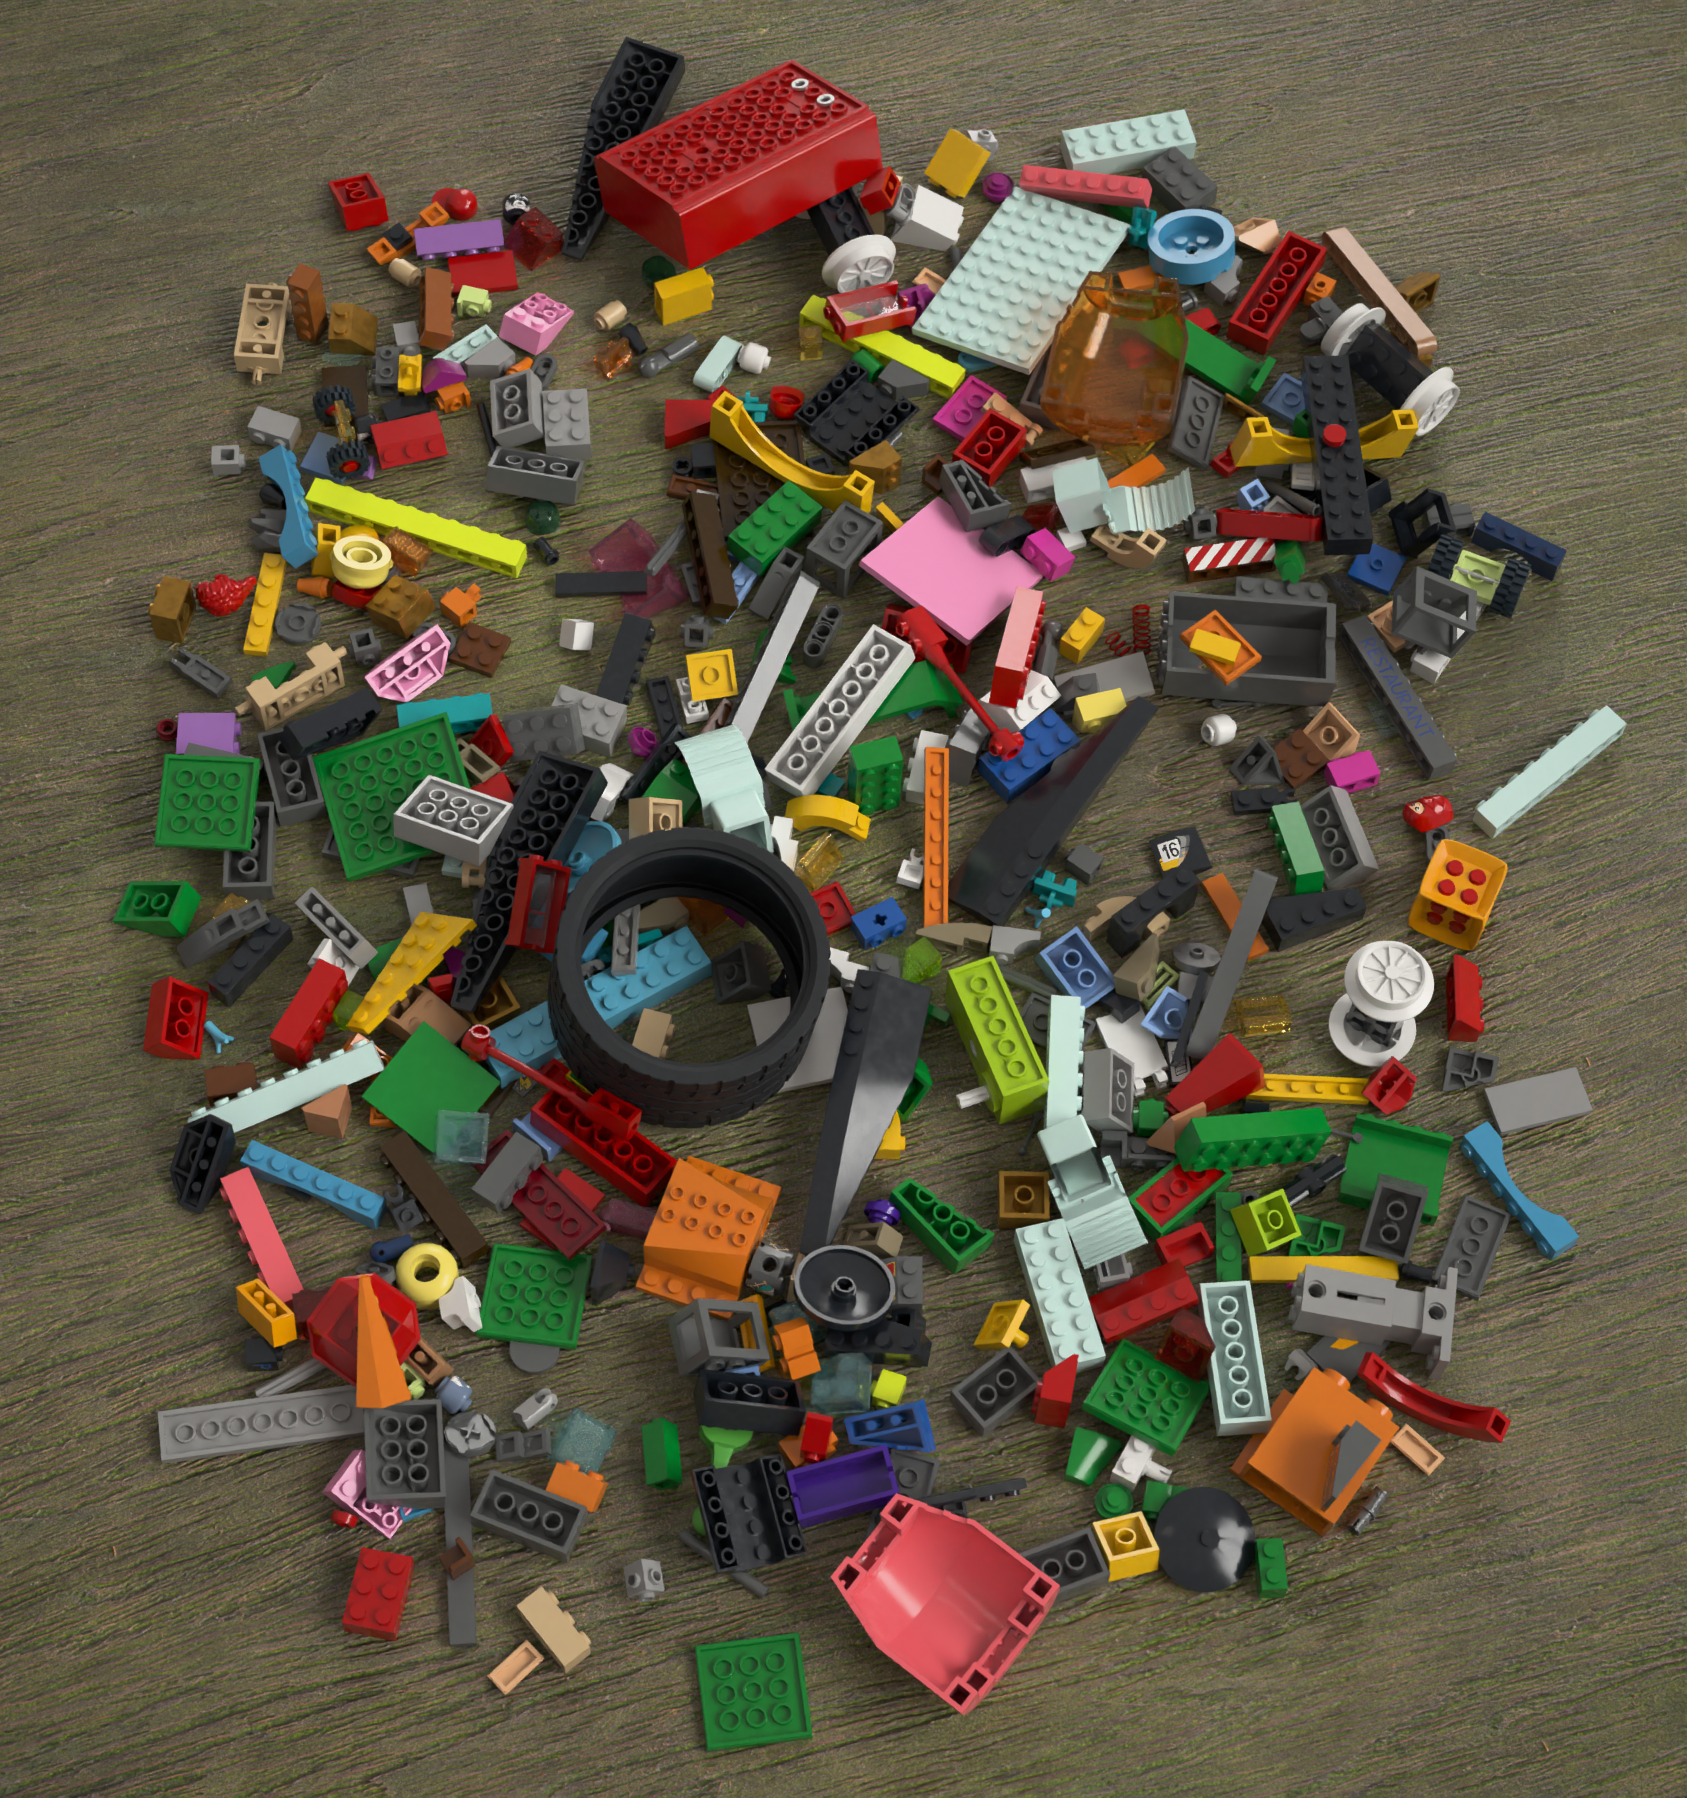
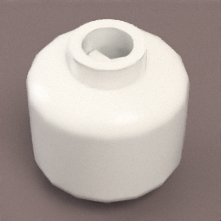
[737,342,771,374]
[1201,714,1237,746]

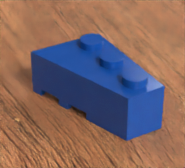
[844,1399,936,1453]

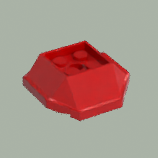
[307,1273,421,1386]

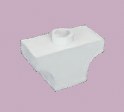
[307,938,359,986]
[438,1276,482,1332]

